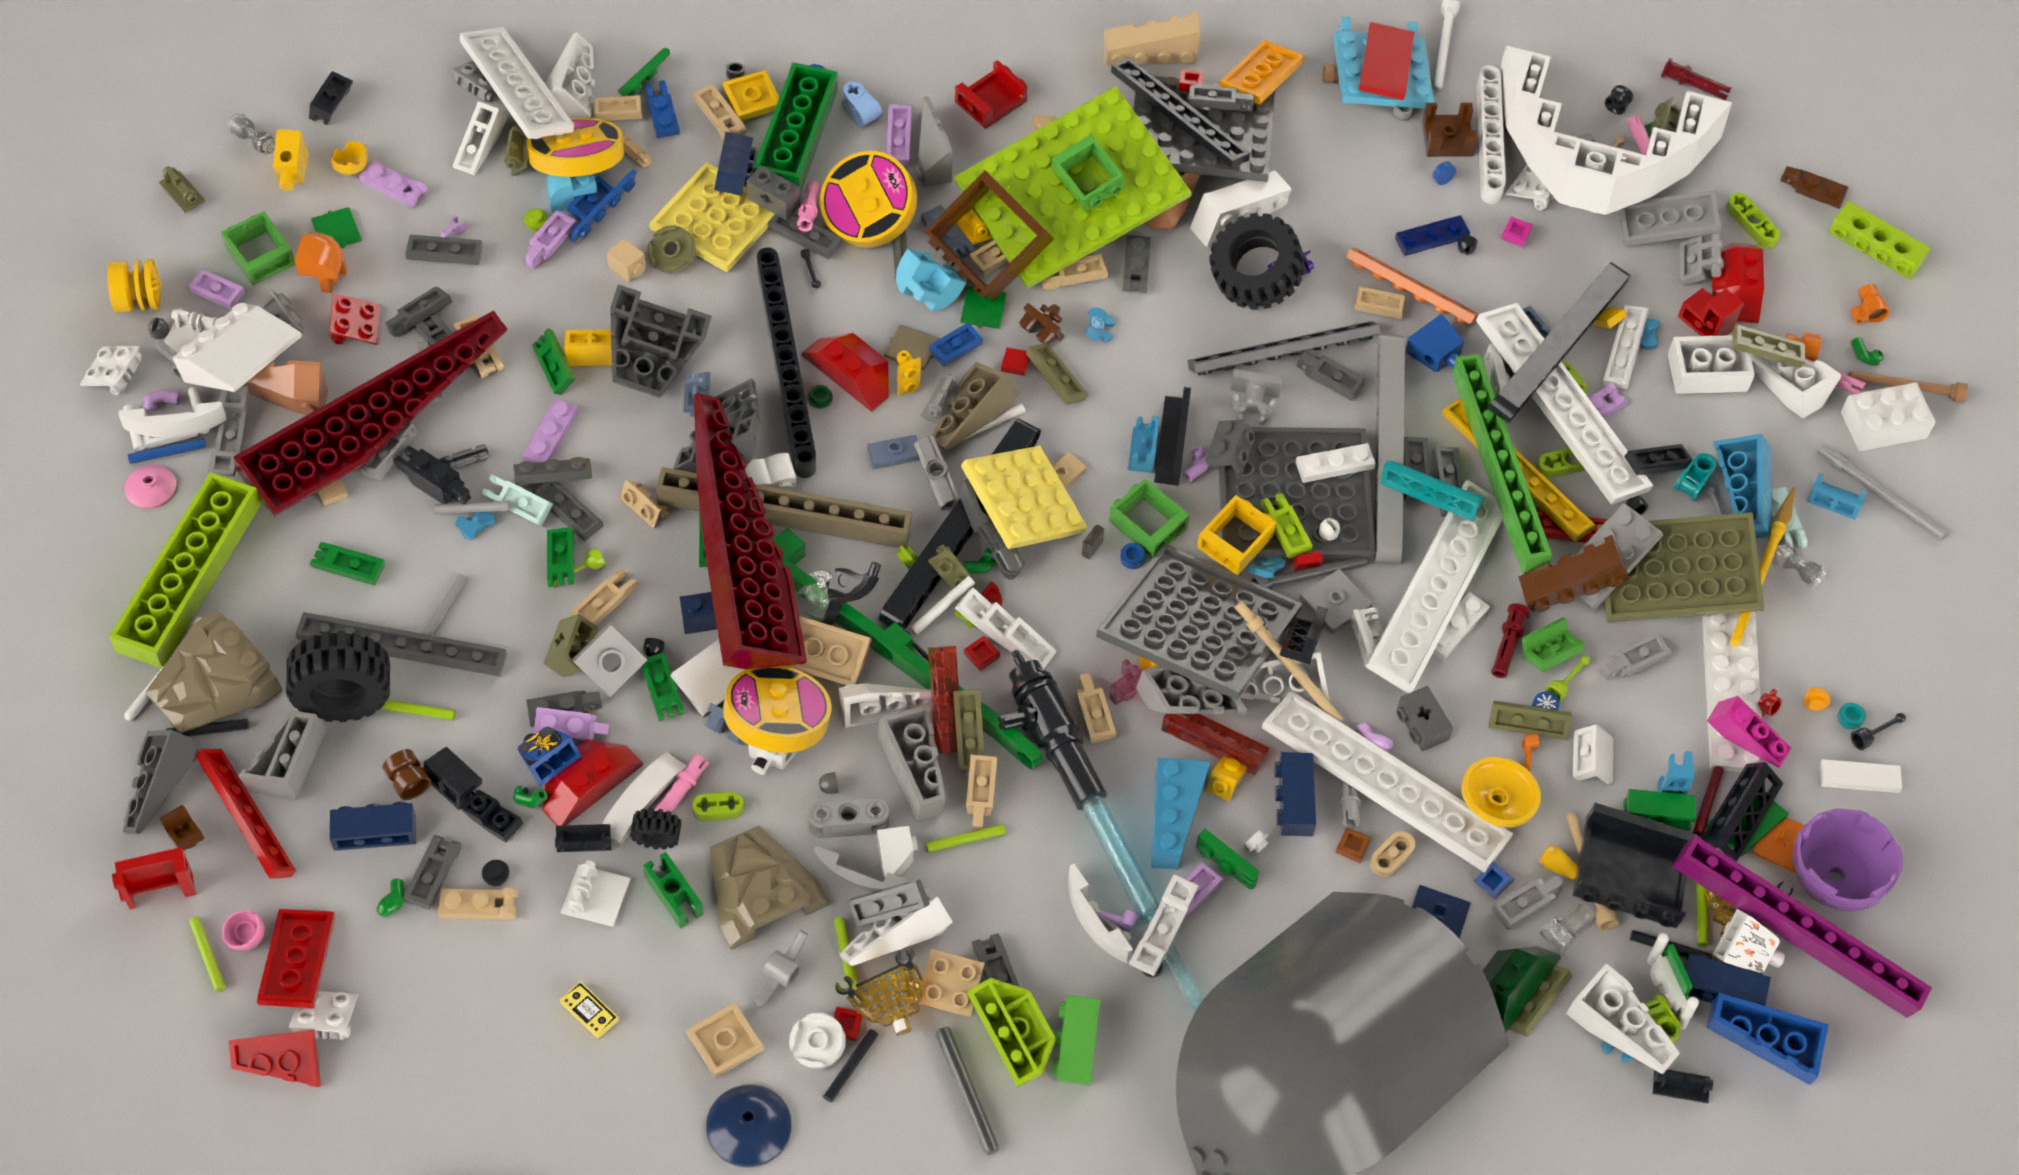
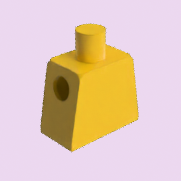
[273,129,309,191]

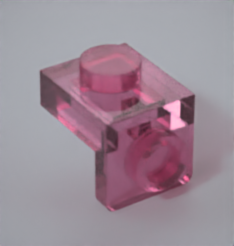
[1110,659,1141,705]

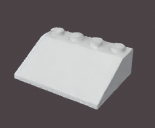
[173,303,302,392]

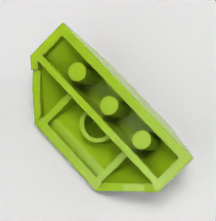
[966,978,1056,1088]

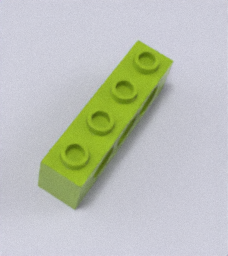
[1829,200,1931,280]

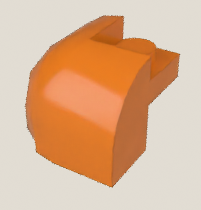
[294,232,347,293]

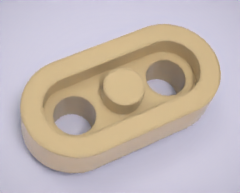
[1370,831,1415,877]

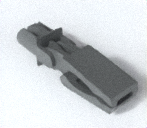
[958,478,1025,580]

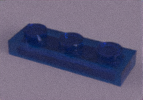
[1395,215,1471,256]

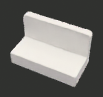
[1573,724,1614,784]

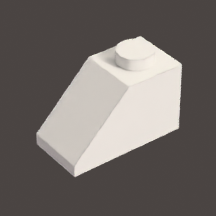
[877,826,918,881]

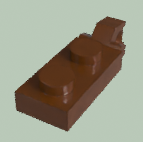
[1781,166,1849,209]

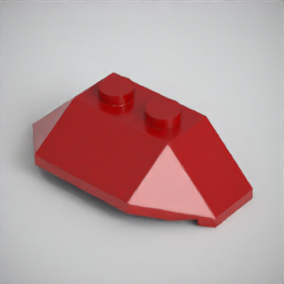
[1711,243,1765,324]
[801,333,889,412]
[543,739,643,826]

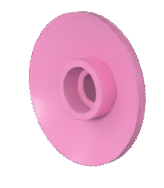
[125,465,177,509]

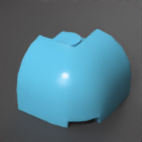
[546,174,597,212]
[896,248,967,311]

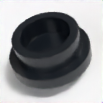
[482,860,510,886]

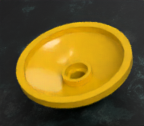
[1462,757,1541,827]

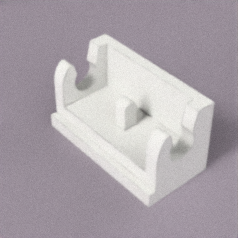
[1350,608,1383,666]

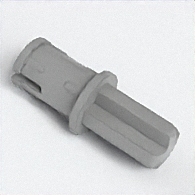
[1340,781,1361,828]

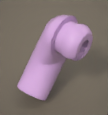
[1183,447,1208,482]

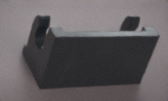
[309,71,353,125]
[423,746,482,810]

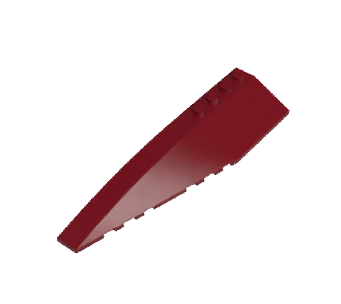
[233,310,507,516]
[694,393,807,669]

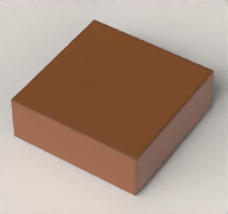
[1335,827,1371,863]

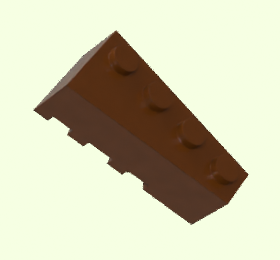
[1518,535,1630,612]

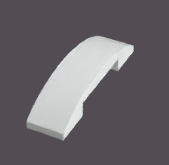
[118,402,226,437]
[602,752,687,845]
[1068,863,1133,963]
[1129,875,1199,976]

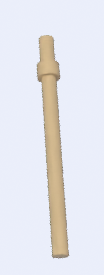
[1234,600,1344,722]

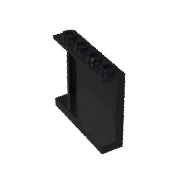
[1572,802,1698,928]

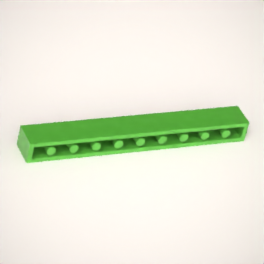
[1452,353,1552,575]

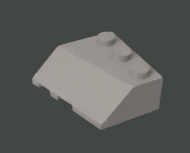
[1136,665,1248,714]

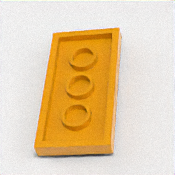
[1219,40,1304,105]

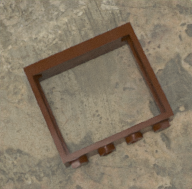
[924,170,1054,301]

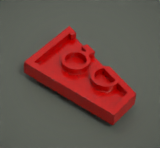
[228,1030,321,1087]

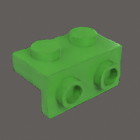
[1522,617,1585,672]

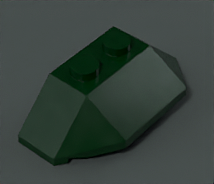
[1483,946,1561,1032]

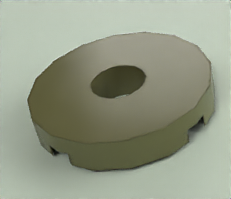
[648,225,696,274]

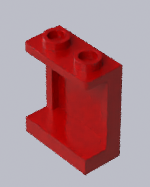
[955,60,1028,129]
[112,847,196,909]

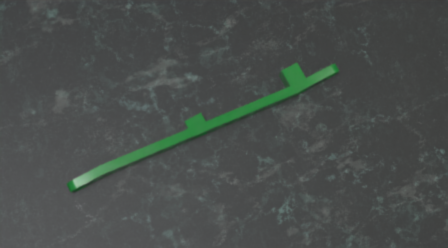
[773,528,1044,770]

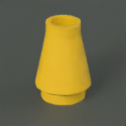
[1538,844,1578,881]

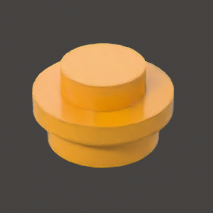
[1803,687,1830,711]

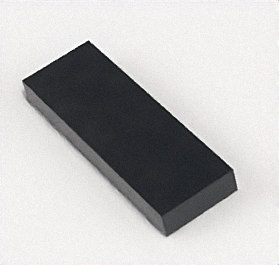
[1624,444,1693,475]

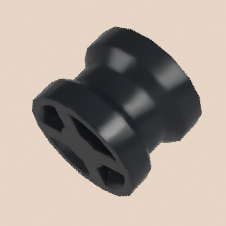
[1604,85,1633,115]

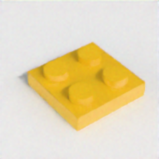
[722,70,779,121]

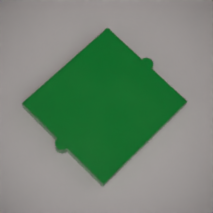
[311,207,362,248]
[960,287,1007,329]
[1662,944,1693,999]

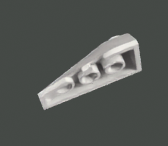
[545,32,596,118]
[1750,354,1841,418]
[839,888,953,966]

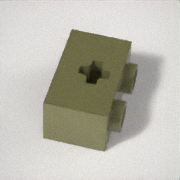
[543,614,598,677]

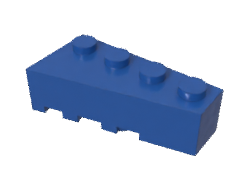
[1706,993,1829,1085]

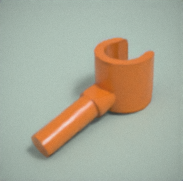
[1521,733,1539,771]

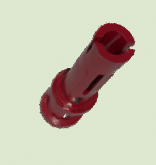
[1661,58,1732,101]
[1491,603,1530,679]

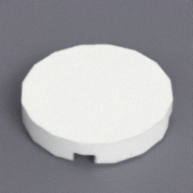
[789,1013,846,1069]

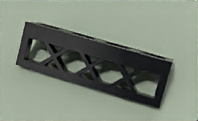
[1154,387,1191,486]
[1279,606,1328,664]
[1701,762,1784,862]

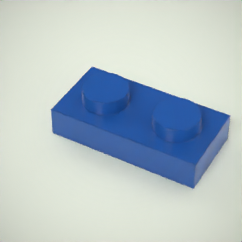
[929,322,983,367]

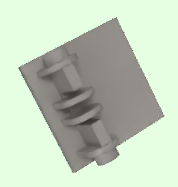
[451,61,495,102]

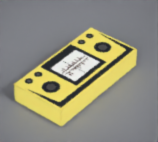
[560,981,619,1039]

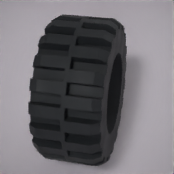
[1209,213,1305,310]
[286,631,390,723]

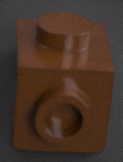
[160,805,205,851]

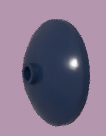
[706,1084,792,1167]

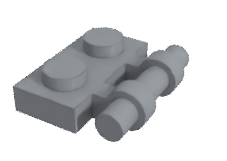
[1680,233,1724,285]

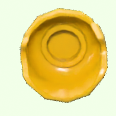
[331,141,368,176]

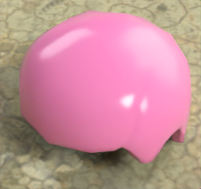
[222,909,265,952]

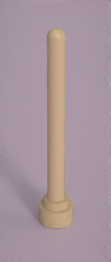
[1566,812,1619,931]

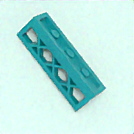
[1380,460,1484,522]

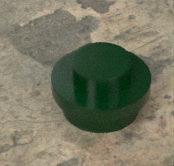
[808,385,833,409]

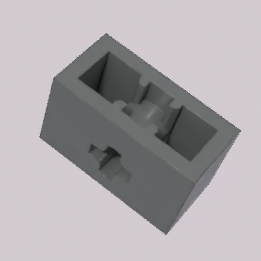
[747,166,800,220]
[1396,686,1453,751]

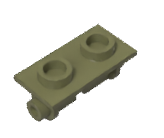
[1650,97,1680,137]
[504,126,530,176]
[159,166,205,213]
[928,545,979,597]

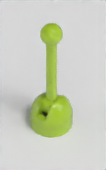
[546,547,606,588]
[1545,655,1591,702]

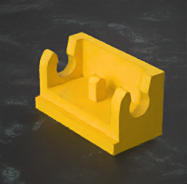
[564,329,612,367]

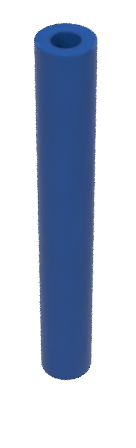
[128,438,206,464]

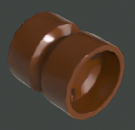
[382,749,431,800]

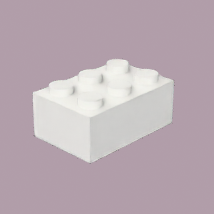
[1668,335,1755,394]
[1841,382,1936,451]

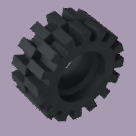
[630,808,682,850]

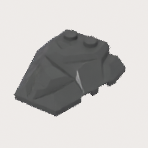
[610,284,712,398]
[673,378,760,473]

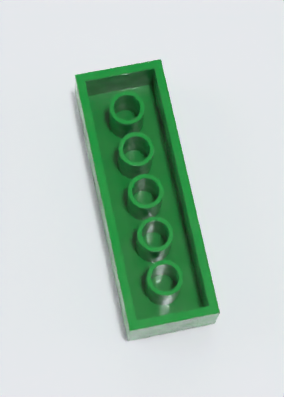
[753,62,838,194]

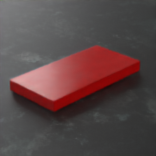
[1359,22,1415,100]
[257,909,335,1008]

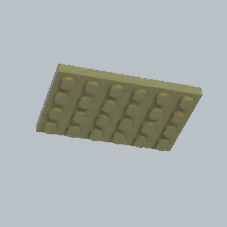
[1597,512,1764,623]

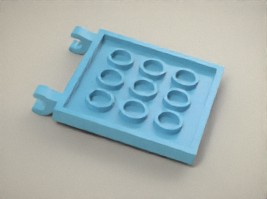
[1333,16,1434,109]

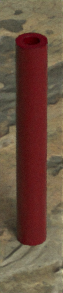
[1693,766,1724,837]

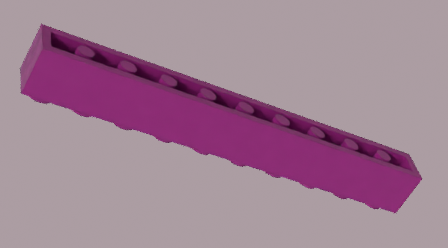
[1672,835,1932,1018]

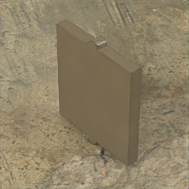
[884,324,939,371]

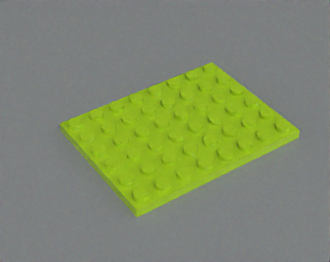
[954,86,1191,289]

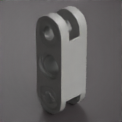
[808,798,889,838]

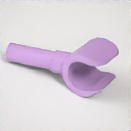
[440,216,466,238]
[1098,910,1138,931]

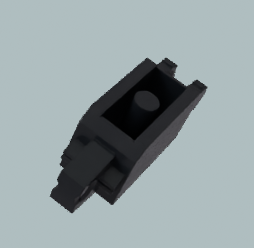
[393,446,471,505]

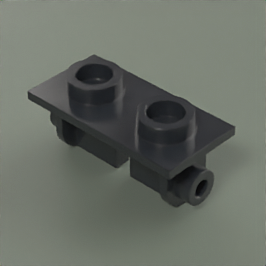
[555,824,611,852]
[1652,1069,1713,1104]

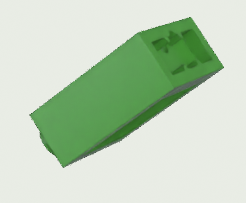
[1051,134,1124,212]
[221,211,296,286]
[1109,478,1190,558]

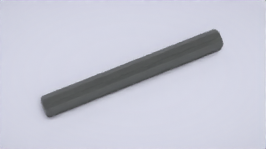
[936,1027,999,1155]

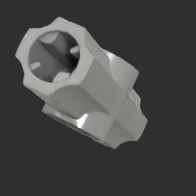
[914,436,960,511]

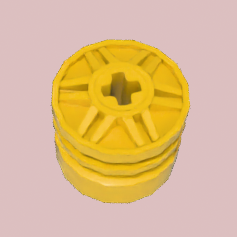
[107,258,162,313]

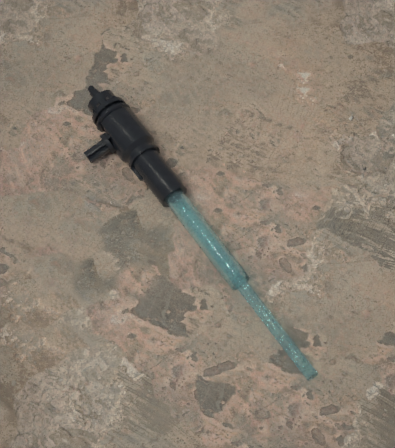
[998,650,1202,1013]

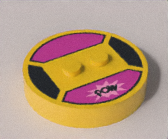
[527,118,624,177]
[820,151,917,248]
[723,666,832,753]

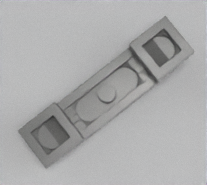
[208,386,249,477]
[814,845,911,892]

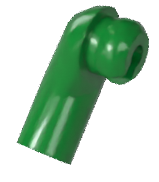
[1850,337,1884,366]
[964,548,997,574]
[512,786,547,809]
[376,878,404,917]

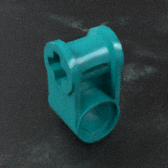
[1673,453,1716,502]

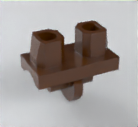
[1019,303,1064,345]

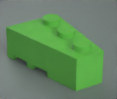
[1052,995,1100,1086]

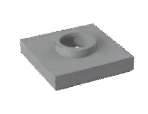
[572,623,647,697]

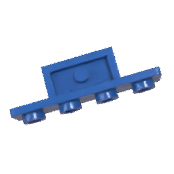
[567,169,637,243]

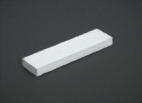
[1603,305,1649,389]

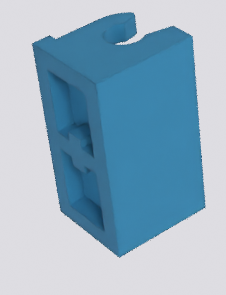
[1128,416,1159,473]
[1807,473,1867,520]
[1657,751,1695,794]

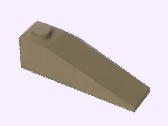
[932,362,1021,450]

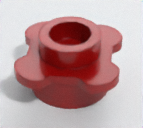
[1758,689,1782,717]

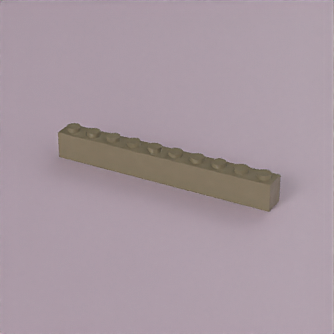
[656,467,912,548]

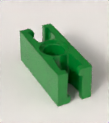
[1623,789,1696,831]
[643,852,703,928]

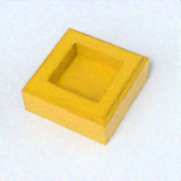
[1593,307,1626,329]

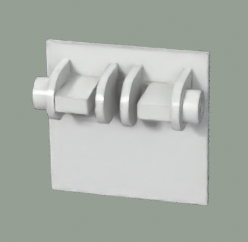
[1505,164,1554,210]
[164,308,218,353]
[80,346,142,395]
[561,860,631,927]
[289,991,358,1040]

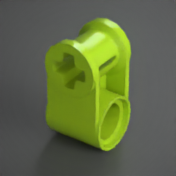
[1640,994,1681,1045]

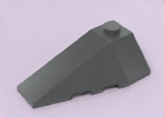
[123,730,200,834]

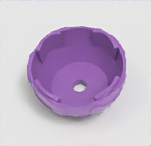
[1793,808,1903,912]

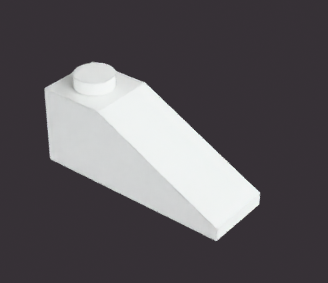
[452,101,508,176]

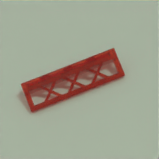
[928,646,959,754]
[1161,714,1270,776]

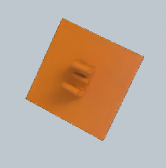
[1752,817,1805,874]

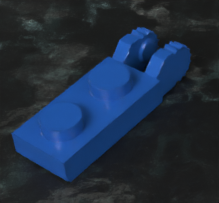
[645,80,680,138]

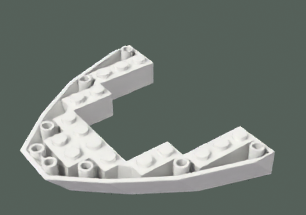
[1499,45,1732,215]

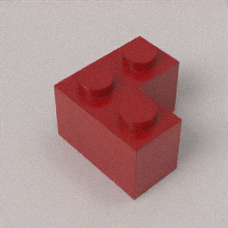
[1678,287,1744,336]

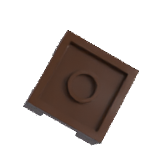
[1422,103,1478,157]

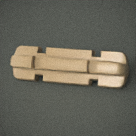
[622,133,652,168]

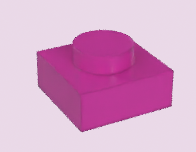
[1501,216,1533,247]

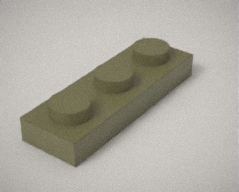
[1733,324,1805,368]
[1026,343,1088,405]
[953,689,985,771]
[1488,700,1572,740]
[1509,965,1572,1037]

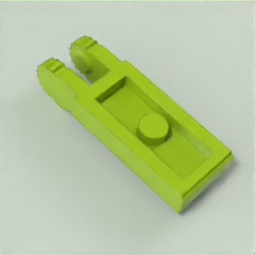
[1261,493,1313,559]

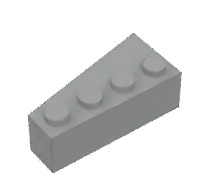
[877,704,945,822]

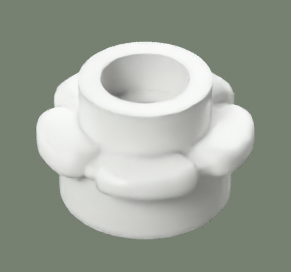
[1244,829,1268,854]

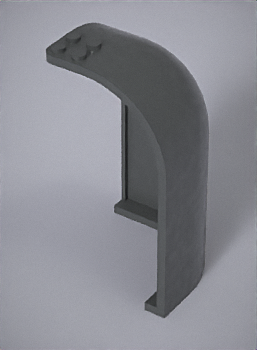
[1176,892,1510,1175]

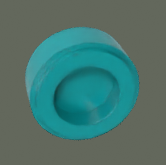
[1837,703,1866,730]

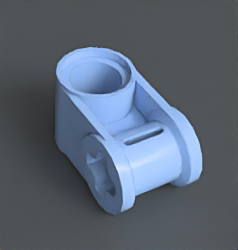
[842,81,882,127]

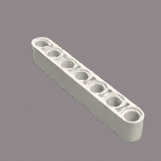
[1476,65,1506,204]

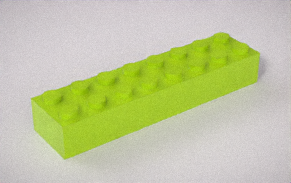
[109,472,261,669]

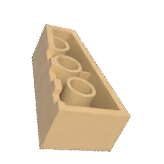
[1103,11,1201,66]

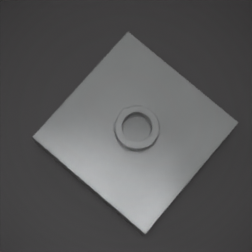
[1299,568,1372,634]

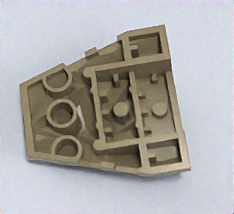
[145,609,283,733]
[710,826,830,949]

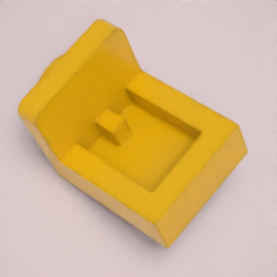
[1206,756,1247,801]

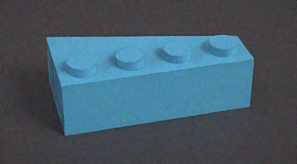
[1713,434,1772,538]
[1151,758,1211,870]

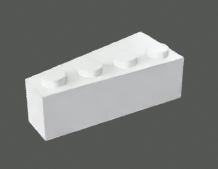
[1190,170,1292,247]

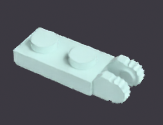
[481,474,553,526]
[1771,487,1808,551]

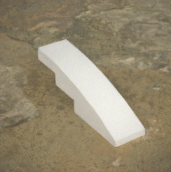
[955,588,1057,669]

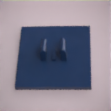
[1412,885,1471,939]

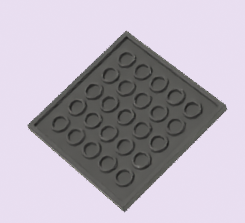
[1133,76,1275,182]
[1218,427,1376,560]
[1096,544,1302,700]

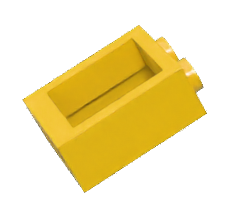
[1197,495,1277,575]

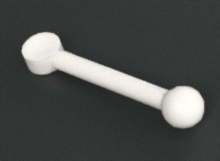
[1088,901,1131,941]

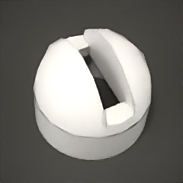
[1319,518,1340,541]

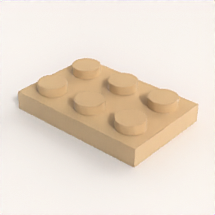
[786,616,872,685]

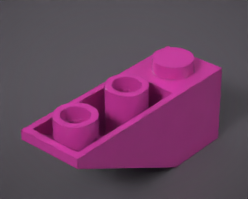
[1707,696,1792,768]

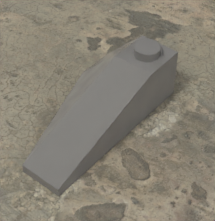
[915,96,953,187]

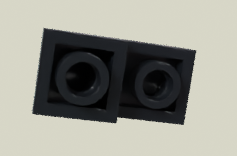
[461,790,524,843]

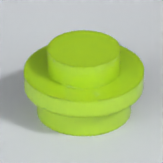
[524,208,548,231]
[896,545,918,569]

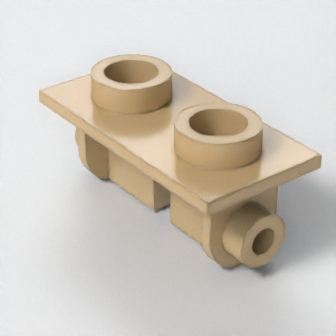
[620,478,669,529]

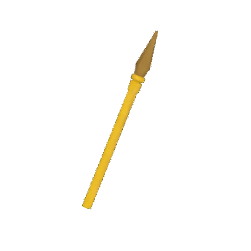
[1730,487,1796,647]

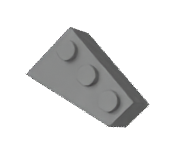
[238,711,326,799]

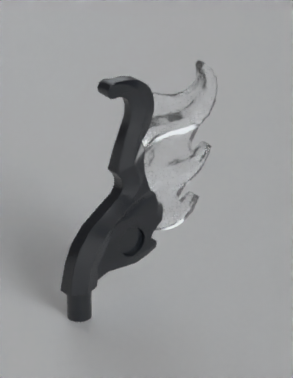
[797,562,881,626]

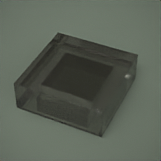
[1082,524,1105,560]

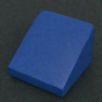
[1475,862,1515,899]

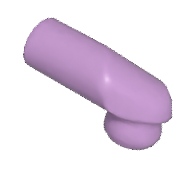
[142,390,181,410]
[1357,722,1393,751]

